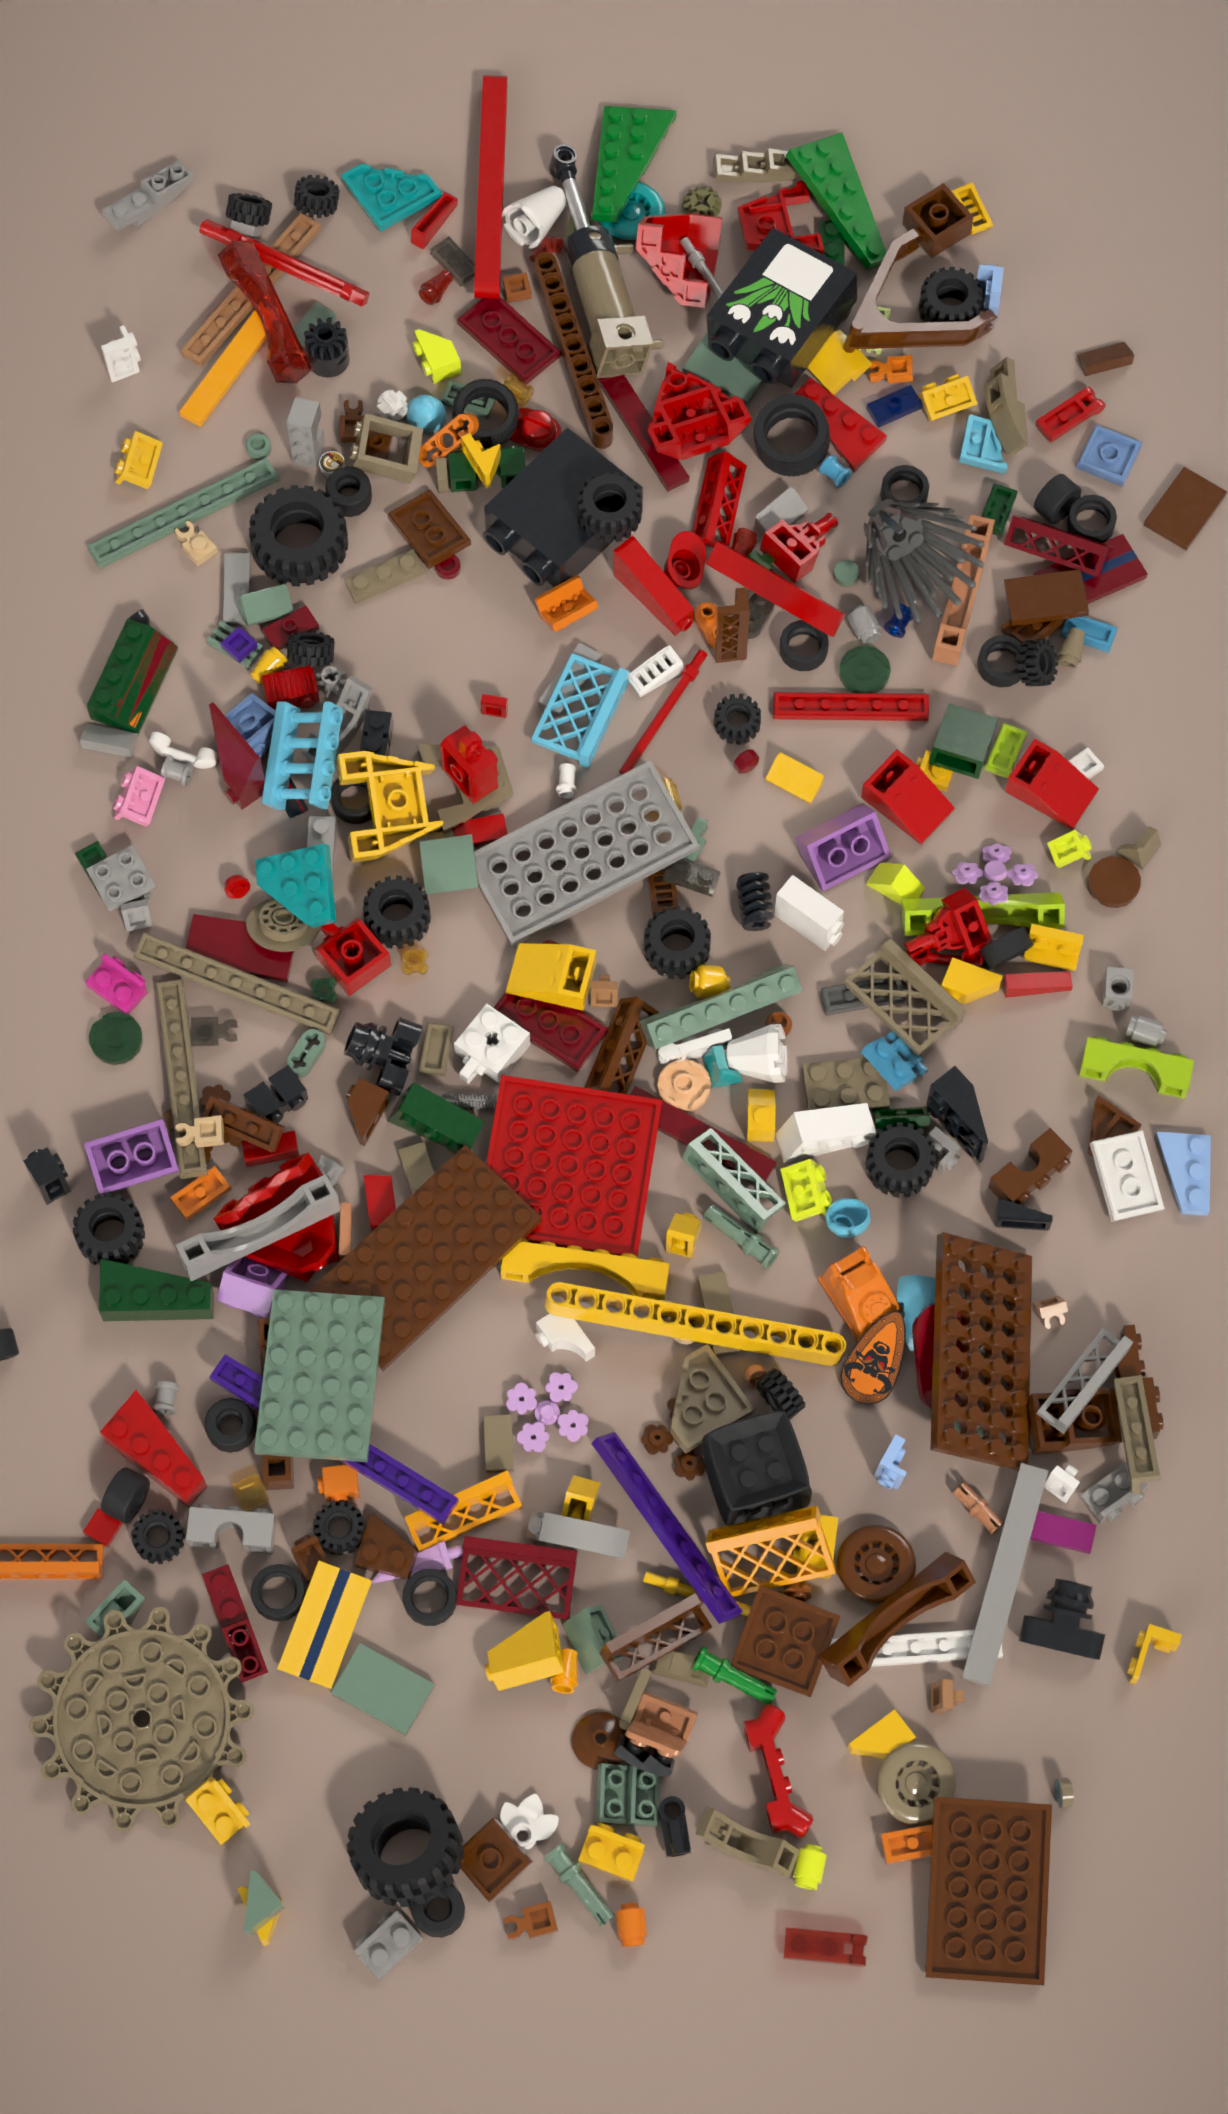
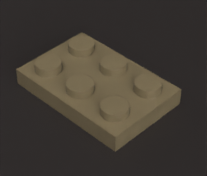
[802,1058,890,1112]

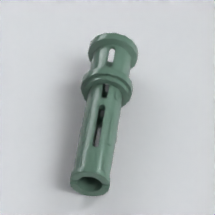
[703,1204,780,1270]
[543,1843,615,1927]

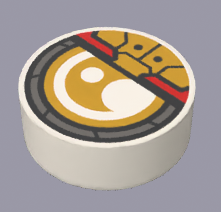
[319,451,345,477]

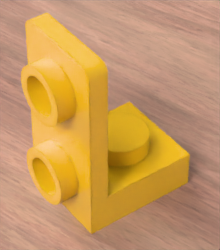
[1127,1624,1182,1684]

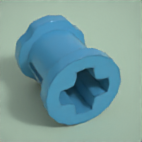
[819,454,853,488]

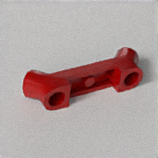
[743,1704,814,1838]

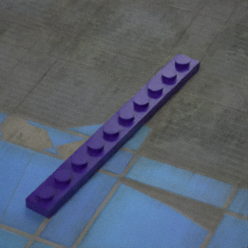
[209,1354,459,1524]

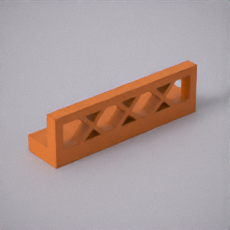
[0,1544,104,1579]

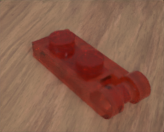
[783,1927,868,1967]

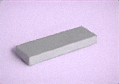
[223,553,251,625]
[538,642,601,717]

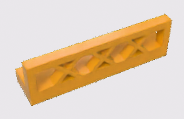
[404,1470,522,1552]

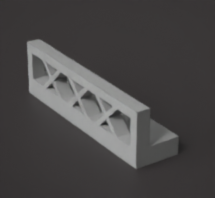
[1037,1328,1133,1434]

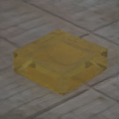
[232,1473,269,1511]

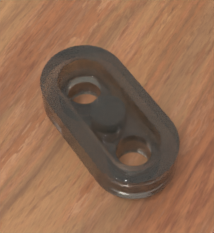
[748,593,774,639]

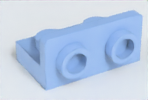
[977,264,1004,320]
[874,1435,907,1490]

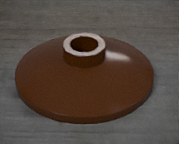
[572,1712,626,1770]

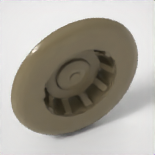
[246,898,321,952]
[877,1742,956,1825]

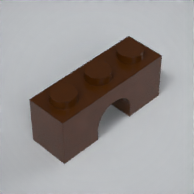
[988,1128,1073,1206]

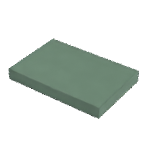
[682,332,763,406]
[331,1643,435,1736]

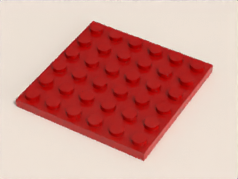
[486,1075,662,1257]

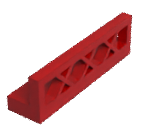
[692,451,747,548]

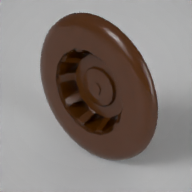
[837,1525,916,1603]

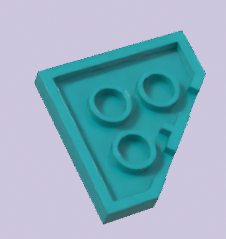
[340,164,442,232]
[255,843,336,928]

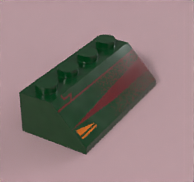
[87,619,178,735]

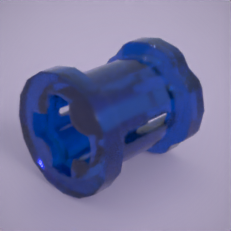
[884,604,914,638]

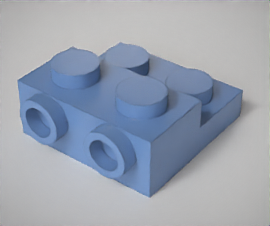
[225,693,276,757]

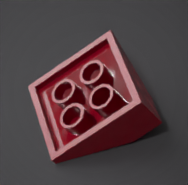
[209,702,265,810]

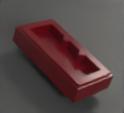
[262,605,320,650]

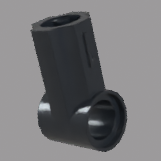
[659,1796,692,1857]

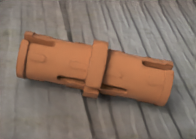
[953,1481,1004,1535]

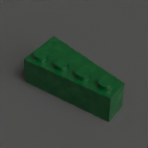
[99,1259,214,1321]

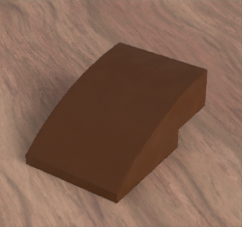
[1027,1388,1123,1454]

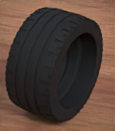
[754,394,830,477]

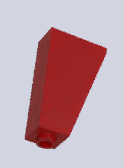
[613,535,694,636]

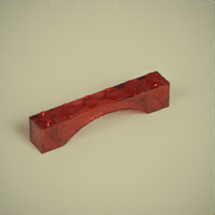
[218,241,312,383]

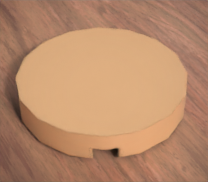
[657,1059,711,1112]

